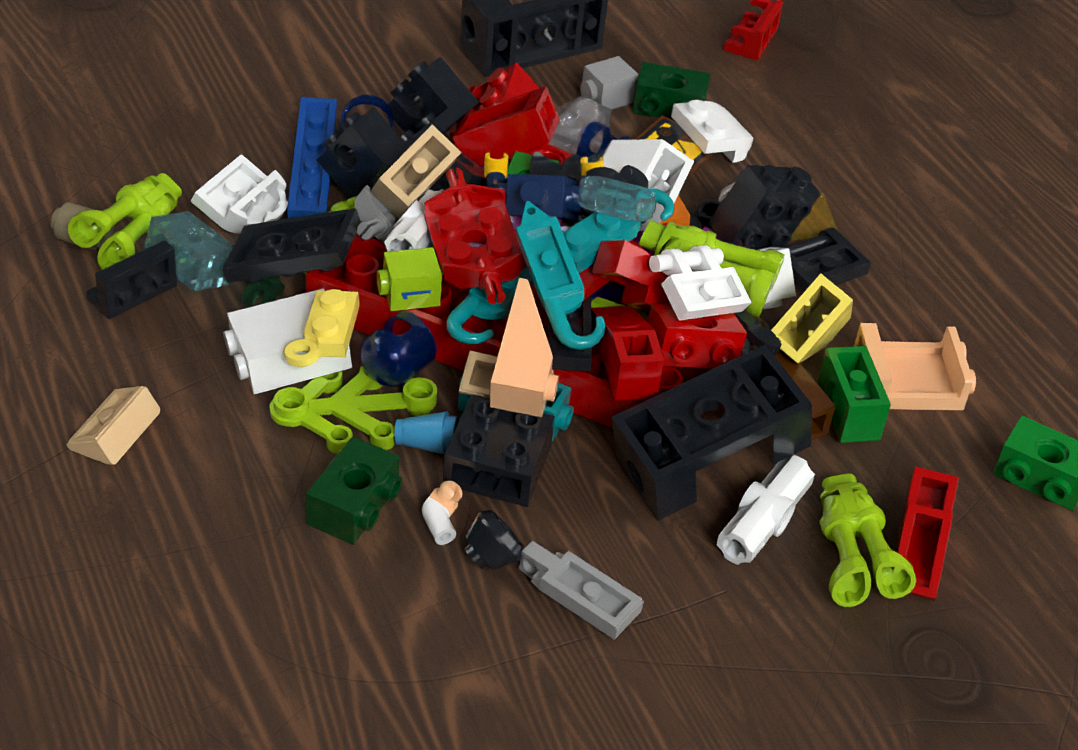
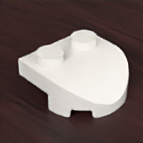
[671,100,754,163]
[191,154,288,234]

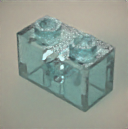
[144,211,234,292]

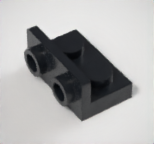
[86,240,177,319]

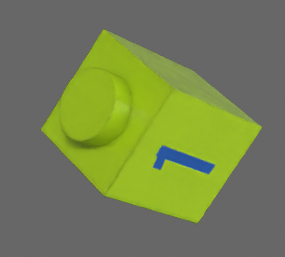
[377,247,442,311]

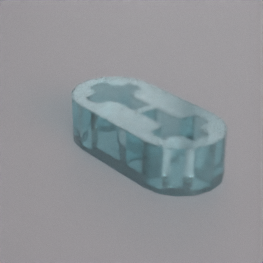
[578,176,656,221]

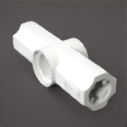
[384,189,444,252]
[717,455,815,565]

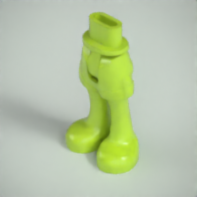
[68,173,182,270]
[639,220,785,318]
[819,474,916,607]

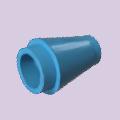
[394,411,460,454]

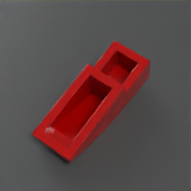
[592,240,671,313]
[895,466,959,601]

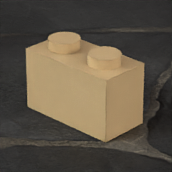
[371,125,462,219]

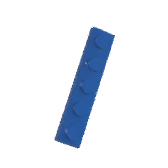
[287,97,337,219]

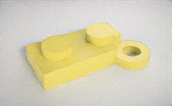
[284,289,360,367]

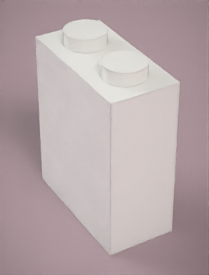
[223,288,352,394]

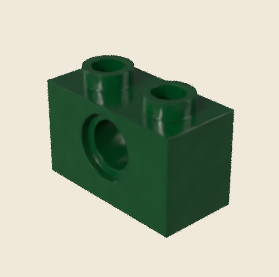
[633,62,711,121]
[306,437,402,545]

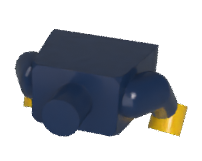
[484,153,604,223]

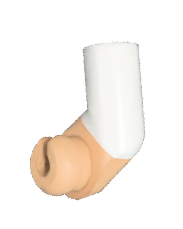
[421,481,463,545]

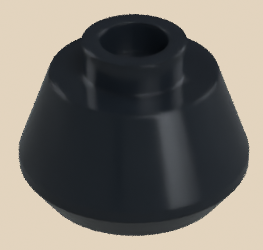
[464,510,524,570]

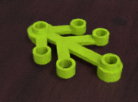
[270,362,437,454]

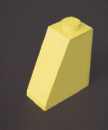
[771,273,853,364]

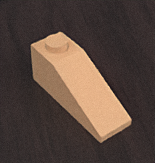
[490,278,559,417]

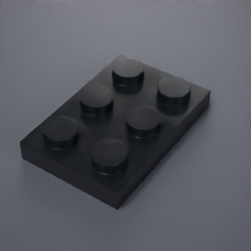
[222,208,361,283]

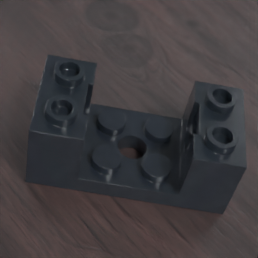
[459,0,608,78]
[316,57,479,198]
[612,344,813,521]

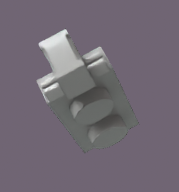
[519,541,644,640]

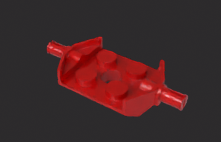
[424,168,526,304]

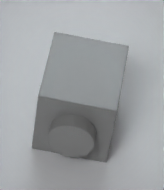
[580,56,638,113]

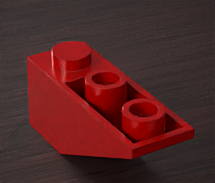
[591,306,664,401]

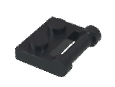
[773,227,871,293]

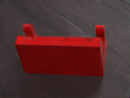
[723,0,784,61]

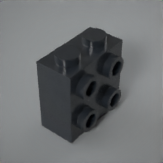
[708,165,821,250]
[443,395,555,507]

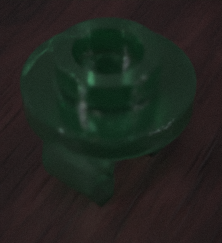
[242,275,285,308]

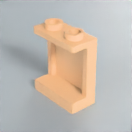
[854,323,976,410]

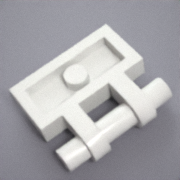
[649,245,752,321]

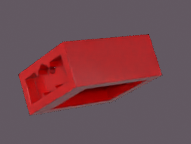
[451,86,560,166]

